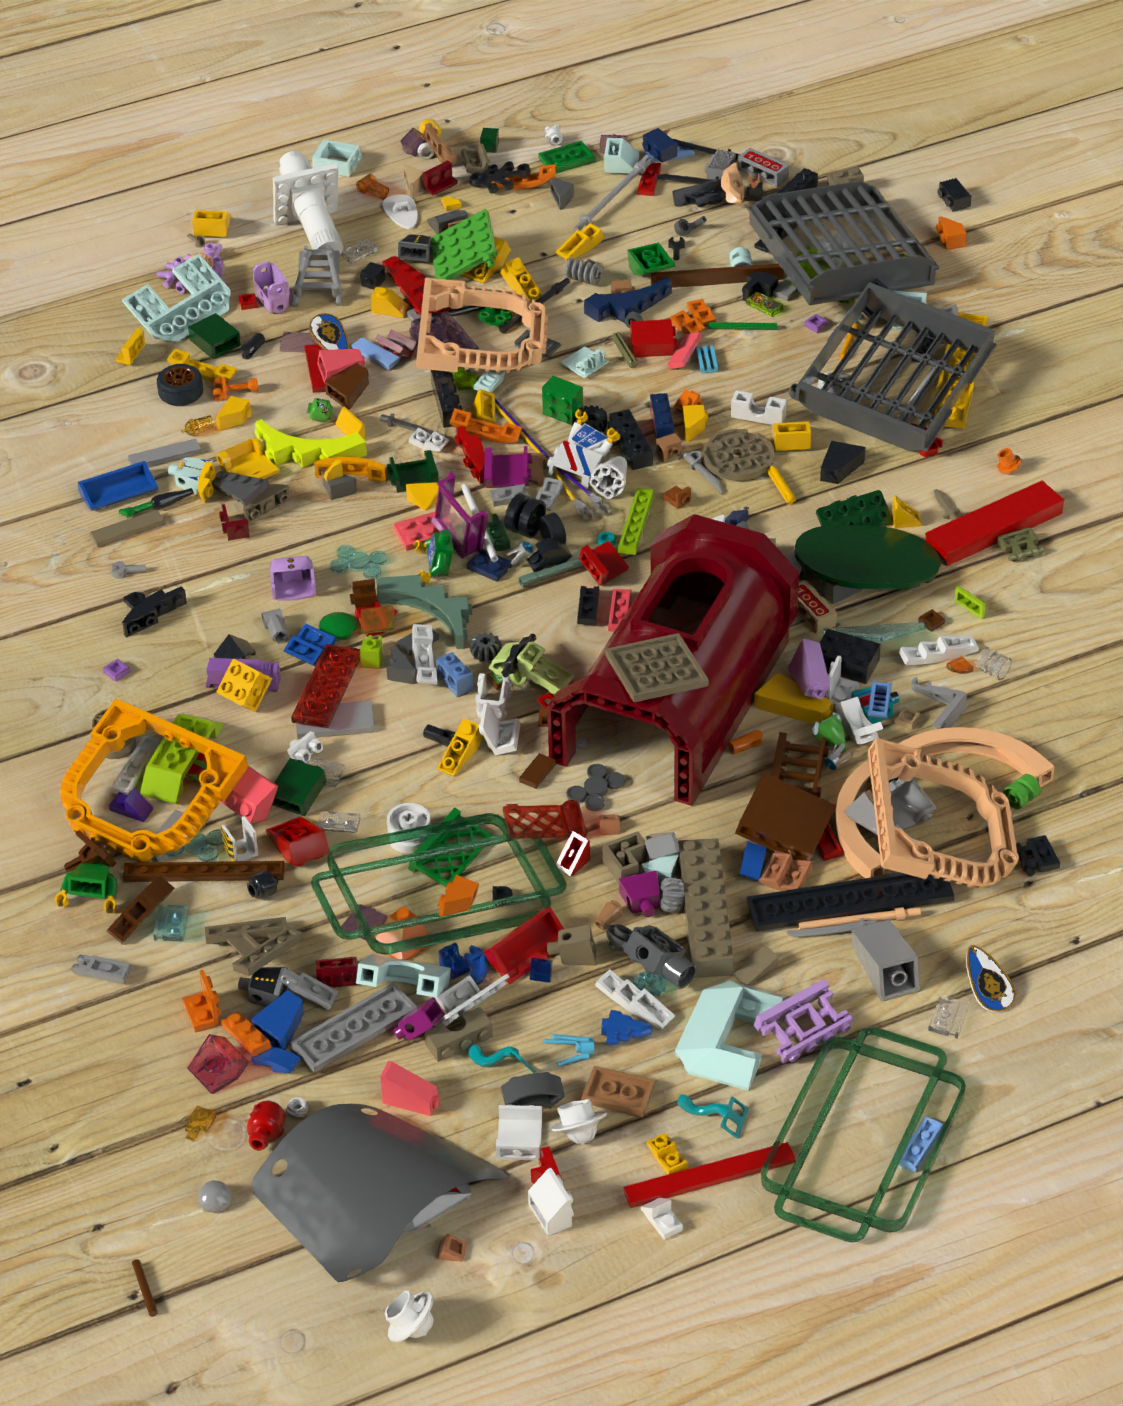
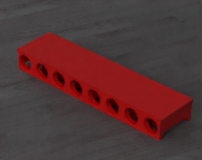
[925,480,1065,566]

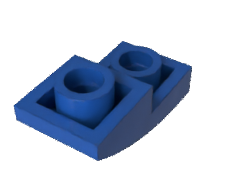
[738,841,766,882]
[251,1046,301,1073]

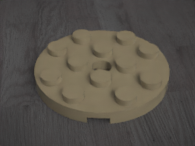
[703,429,774,482]

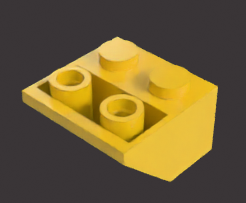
[192,210,232,237]
[771,421,811,451]

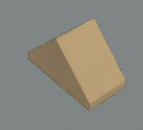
[403,165,425,197]

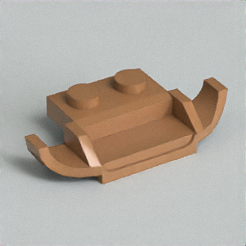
[423,123,457,164]

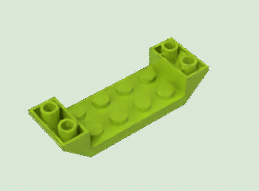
[140,713,224,804]

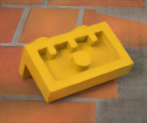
[116,328,145,365]

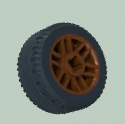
[157,364,203,406]

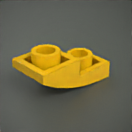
[198,461,216,503]
[647,1133,689,1175]

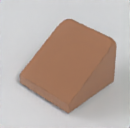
[599,814,620,835]
[437,1234,467,1262]

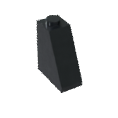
[820,441,866,484]

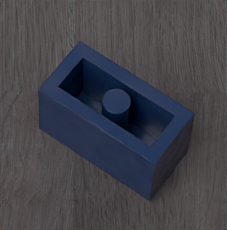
[642,128,678,163]

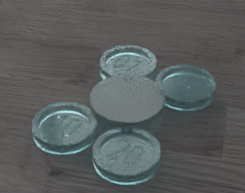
[330,545,387,579]
[165,829,223,862]

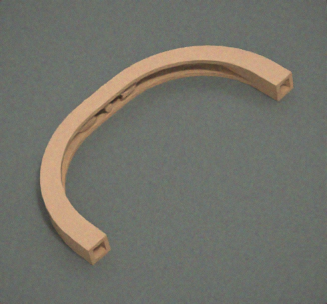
[835,727,1055,878]

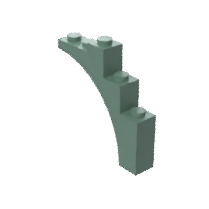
[376,575,472,649]

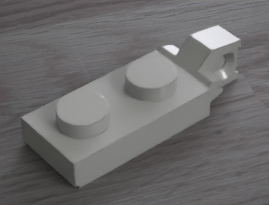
[280,969,338,1010]

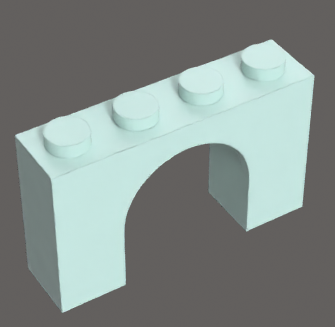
[356,954,451,998]

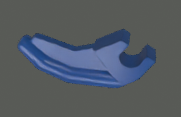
[464,945,488,985]

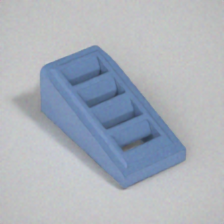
[868,681,892,718]

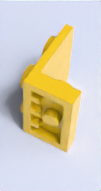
[216,659,273,712]

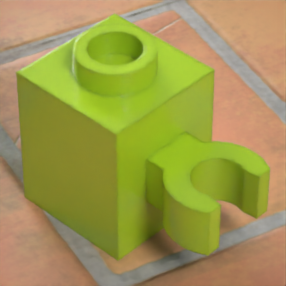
[360,635,383,669]

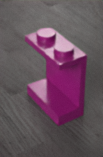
[484,446,533,488]

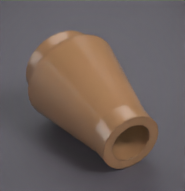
[594,900,624,930]

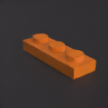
[221,1011,271,1057]

